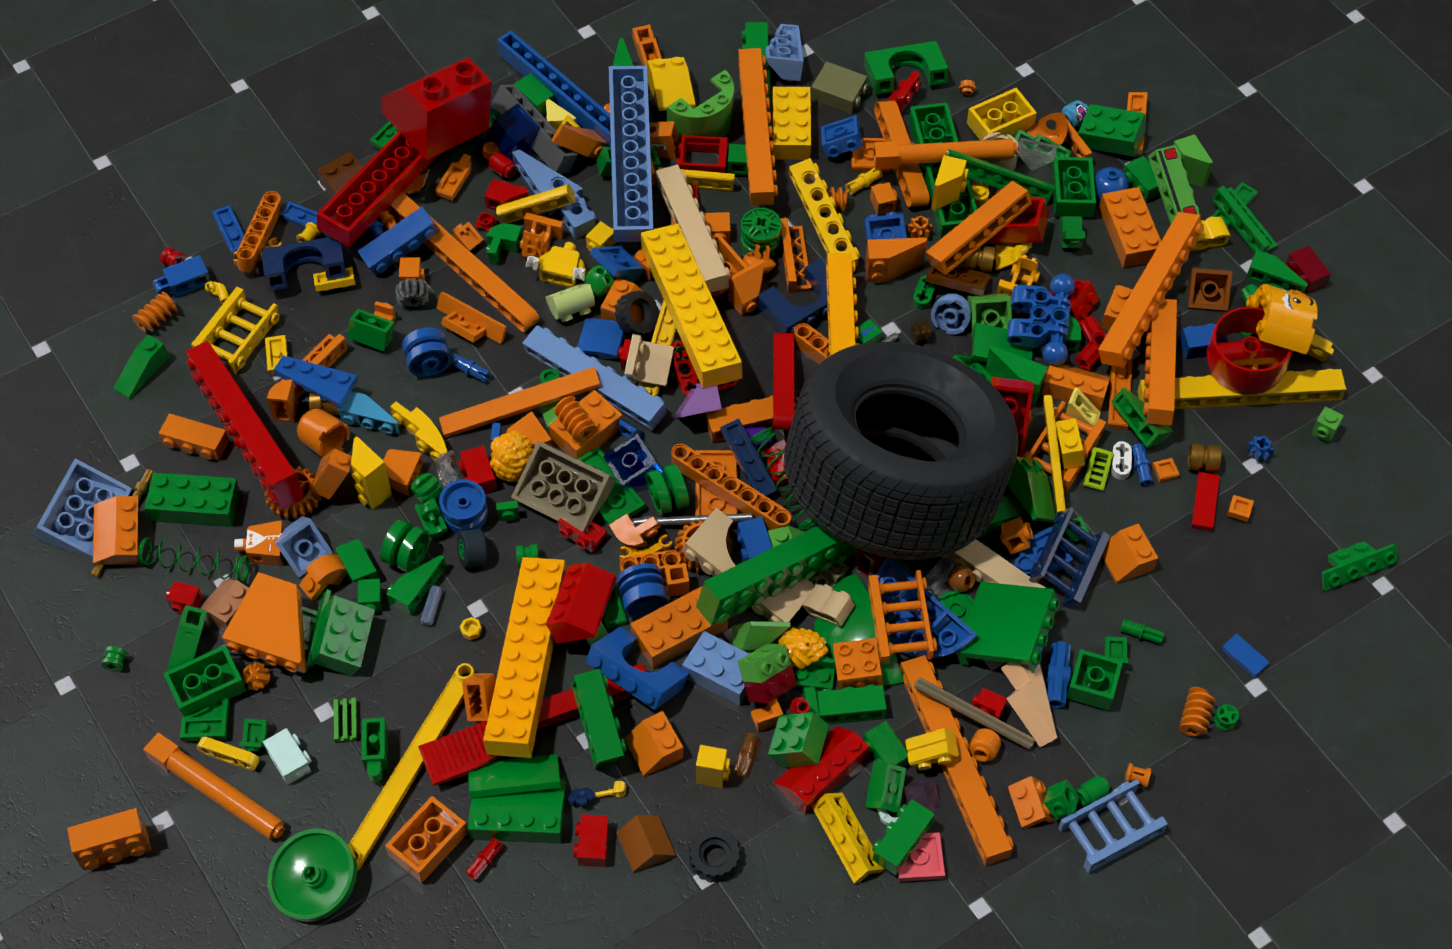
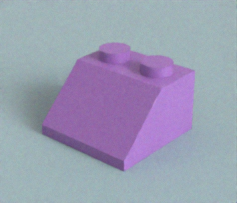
[676,383,722,417]

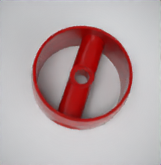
[1207,307,1293,394]

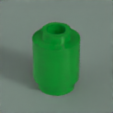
[1076,775,1110,806]

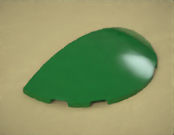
[814,574,904,687]

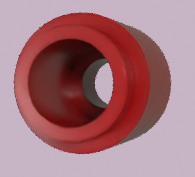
[489,152,517,179]

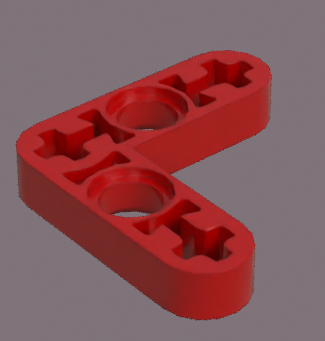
[672,341,738,398]

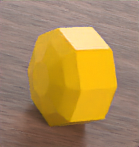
[460,617,482,640]

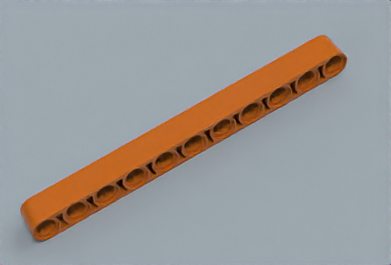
[388,193,540,332]

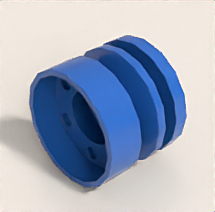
[617,563,669,619]

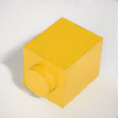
[586,221,616,252]

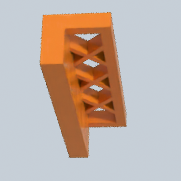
[781,218,812,293]
[281,334,348,398]

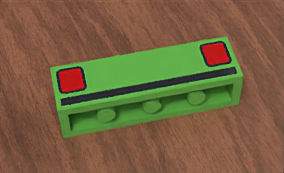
[1148,145,1199,224]

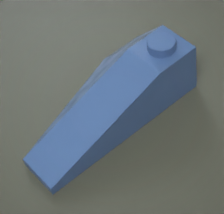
[765,24,804,82]

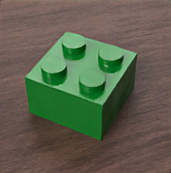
[1066,649,1123,711]
[768,712,829,768]

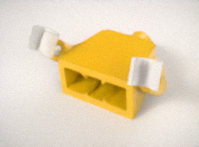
[526,242,587,288]

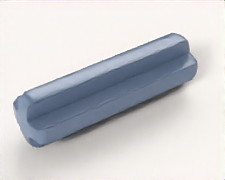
[421,586,442,626]

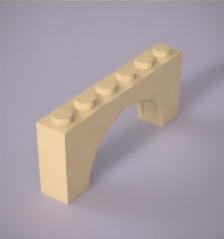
[682,507,815,622]

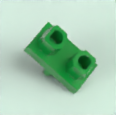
[414,498,448,539]

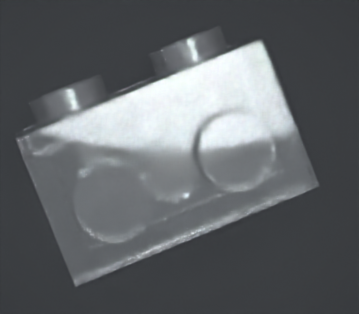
[435,450,459,489]

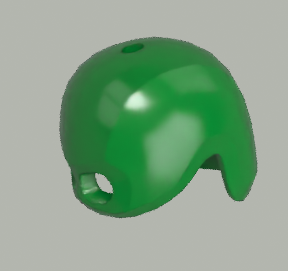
[584,265,615,297]

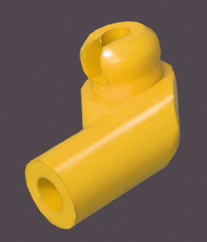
[205,281,229,304]

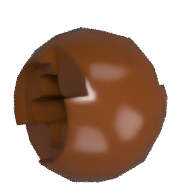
[948,566,975,592]

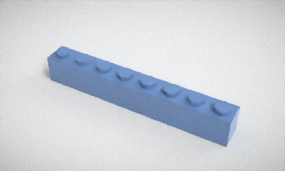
[522,325,667,431]

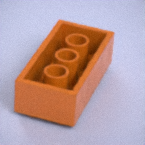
[1099,187,1161,268]
[630,586,728,669]

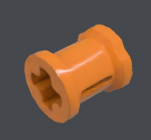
[1124,763,1151,788]

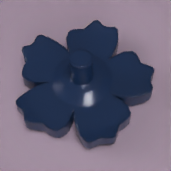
[568,787,595,806]

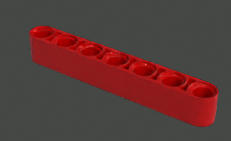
[773,333,794,430]

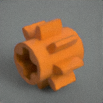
[908,216,933,238]
[242,662,270,691]

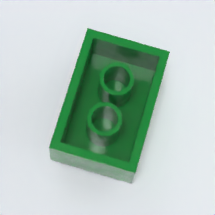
[1078,104,1146,157]
[1051,157,1096,218]
[311,595,375,676]
[163,645,246,717]

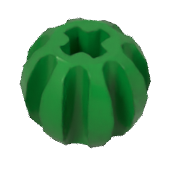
[411,473,443,503]

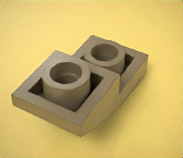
[810,563,849,587]

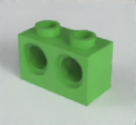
[737,643,791,683]

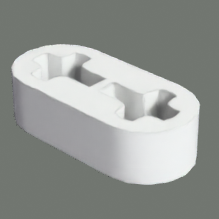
[1111,441,1132,480]

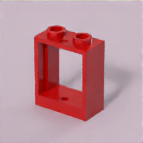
[676,135,728,173]

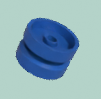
[402,328,452,377]
[439,480,488,533]

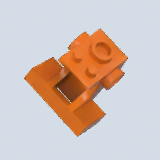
[520,212,564,258]

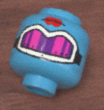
[1062,100,1089,128]

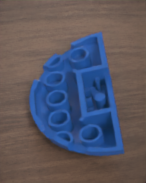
[876,557,978,658]

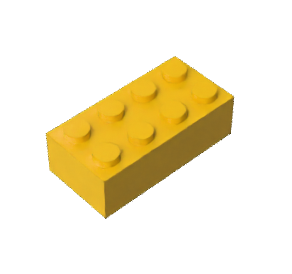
[772,87,811,160]

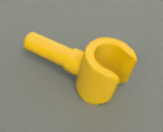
[595,781,626,798]

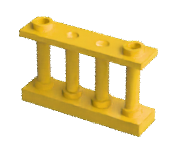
[191,287,280,374]

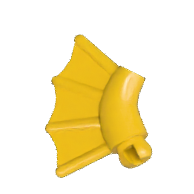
[994,242,1032,270]

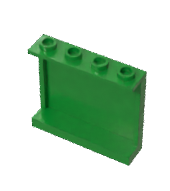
[955,582,1060,673]

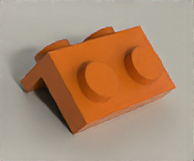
[1008,776,1054,829]

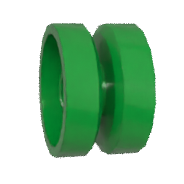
[646,463,690,516]
[380,519,430,573]

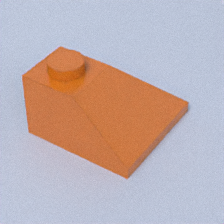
[728,259,765,316]

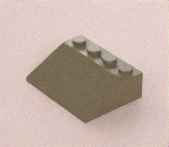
[511,441,617,533]

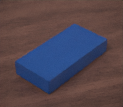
[1221,634,1270,678]

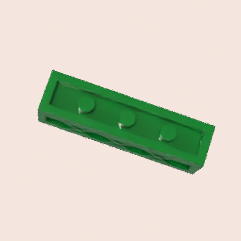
[1212,186,1278,253]

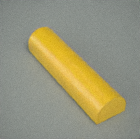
[496,184,575,224]

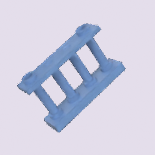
[1058,780,1168,874]

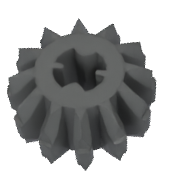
[395,278,429,308]

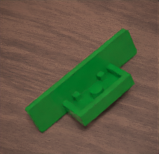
[1321,541,1398,591]
[302,589,331,672]

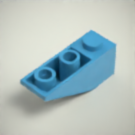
[338,391,400,435]

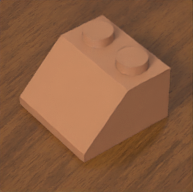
[199,580,249,631]

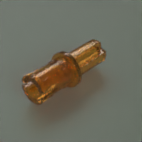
[733,733,759,776]

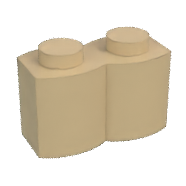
[803,584,855,626]

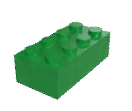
[144,473,241,527]
[571,669,626,768]

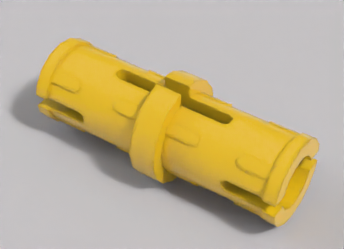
[845,167,883,195]

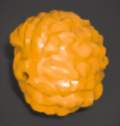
[490,430,534,482]
[778,628,828,669]

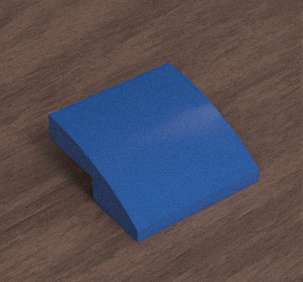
[577,319,625,359]

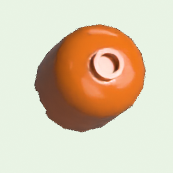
[297,409,350,457]

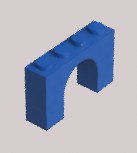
[585,626,690,710]

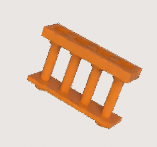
[1023,401,1106,493]
[868,570,937,665]

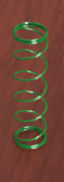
[750,428,816,530]
[138,537,250,583]

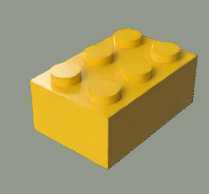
[967,88,1037,141]

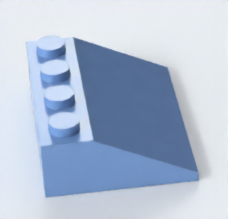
[32,458,132,559]

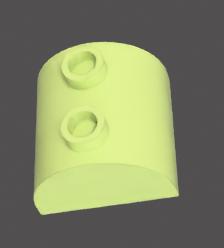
[545,284,595,322]

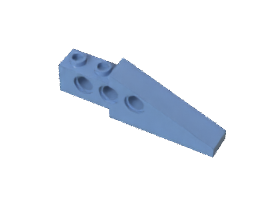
[512,149,597,239]

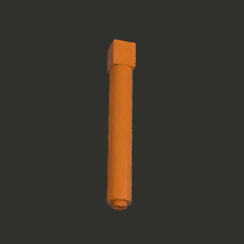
[873,139,1017,170]
[143,732,285,840]

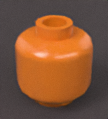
[969,728,1001,762]

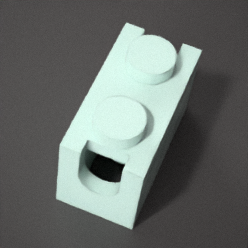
[263,728,312,785]

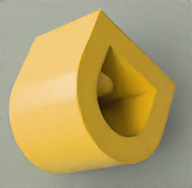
[971,182,989,209]

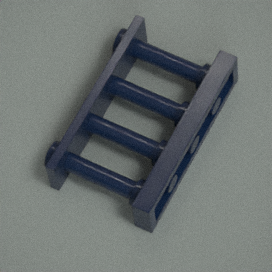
[1029,507,1110,609]

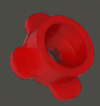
[475,212,497,232]

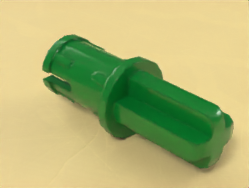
[1120,618,1164,644]

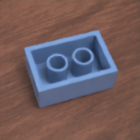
[682,631,749,706]

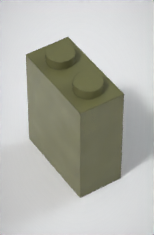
[811,61,869,114]

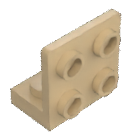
[624,334,674,386]

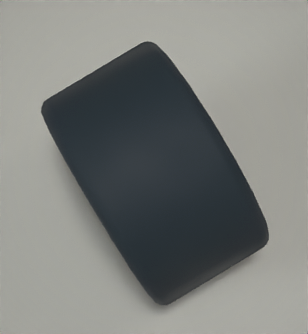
[457,529,487,568]

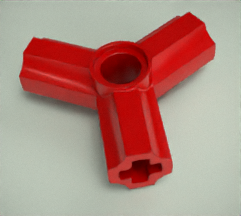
[1075,316,1107,370]

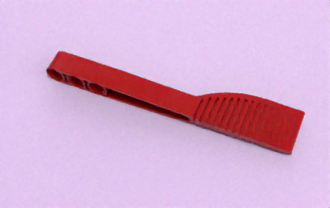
[418,664,648,786]

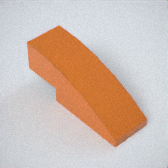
[631,24,662,66]

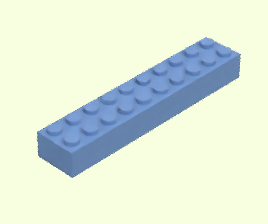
[609,66,653,242]

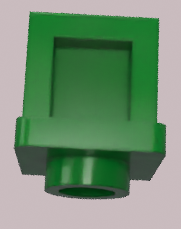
[1104,637,1129,668]
[239,718,269,751]

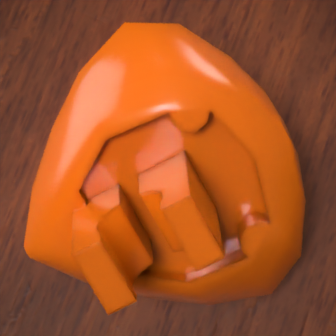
[743,245,776,275]

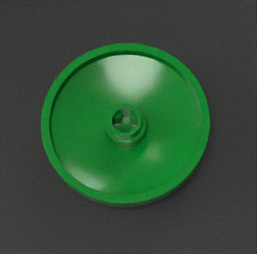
[267,829,357,922]

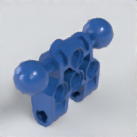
[1007,274,1075,366]

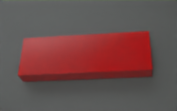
[1191,472,1220,531]

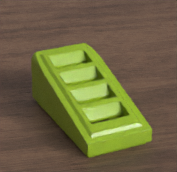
[1083,447,1114,491]

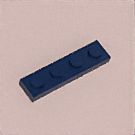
[720,418,777,497]

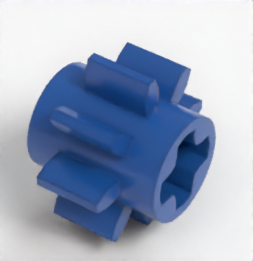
[1247,435,1274,462]

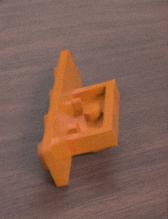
[437,292,507,344]

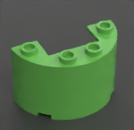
[667,70,734,143]

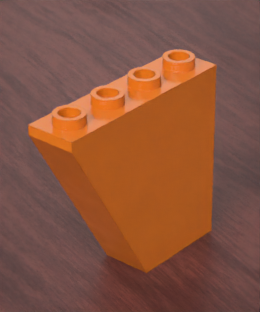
[222,572,306,673]

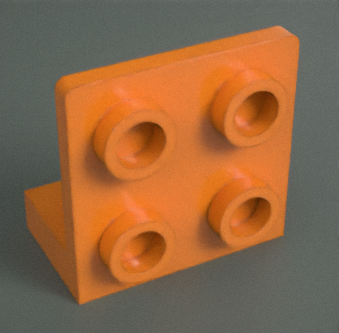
[833,638,883,690]

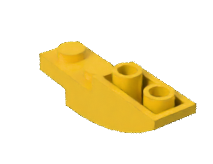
[390,402,450,467]

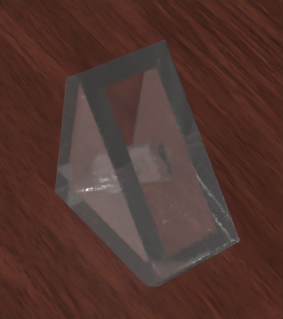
[1017,138,1058,171]

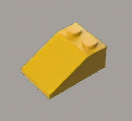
[647,57,696,111]

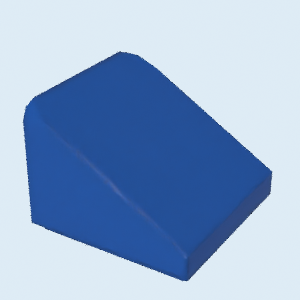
[618,419,644,443]

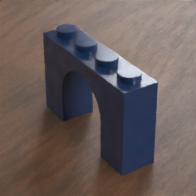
[261,237,347,291]
[757,258,828,333]

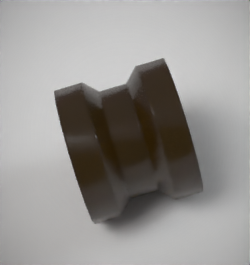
[911,321,932,343]

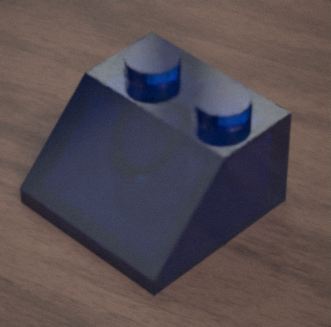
[488,104,540,159]
[603,433,662,488]

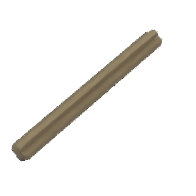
[914,678,1035,749]

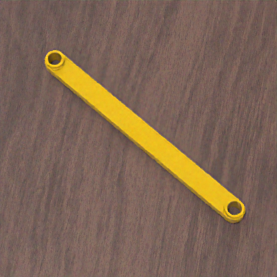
[349,663,475,871]

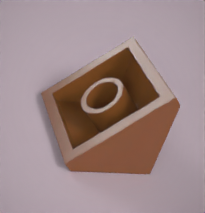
[1187,268,1233,311]
[616,815,676,873]

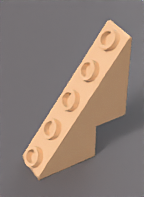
[1001,662,1057,747]

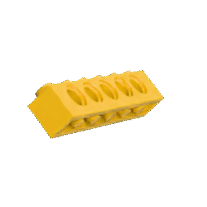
[789,158,860,266]

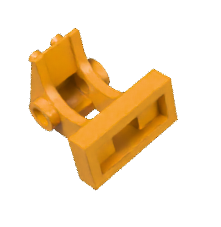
[996,255,1040,299]

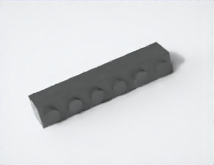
[492,84,578,174]

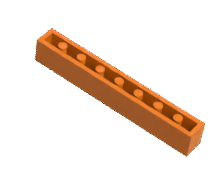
[1143,299,1177,426]

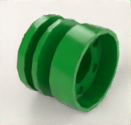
[741,208,782,258]

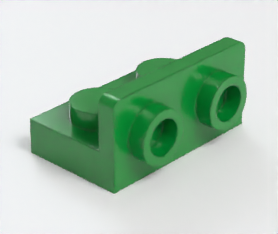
[792,656,835,691]

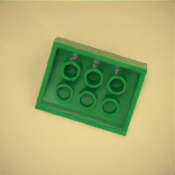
[468,779,567,844]

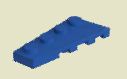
[274,355,358,409]

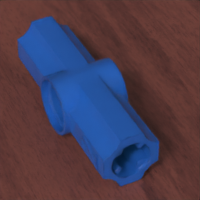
[1046,641,1071,709]

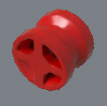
[160,247,185,266]

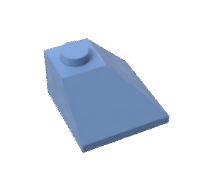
[275,516,333,578]

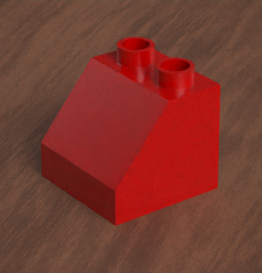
[382,57,492,160]

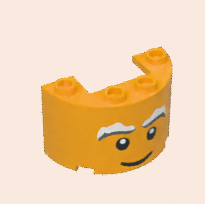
[1246,284,1317,354]

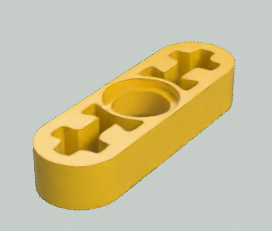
[196,737,260,771]

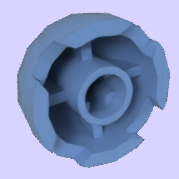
[931,294,972,334]

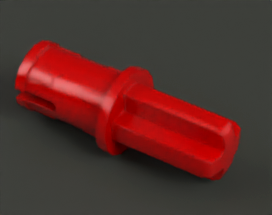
[790,697,810,714]
[465,838,503,880]

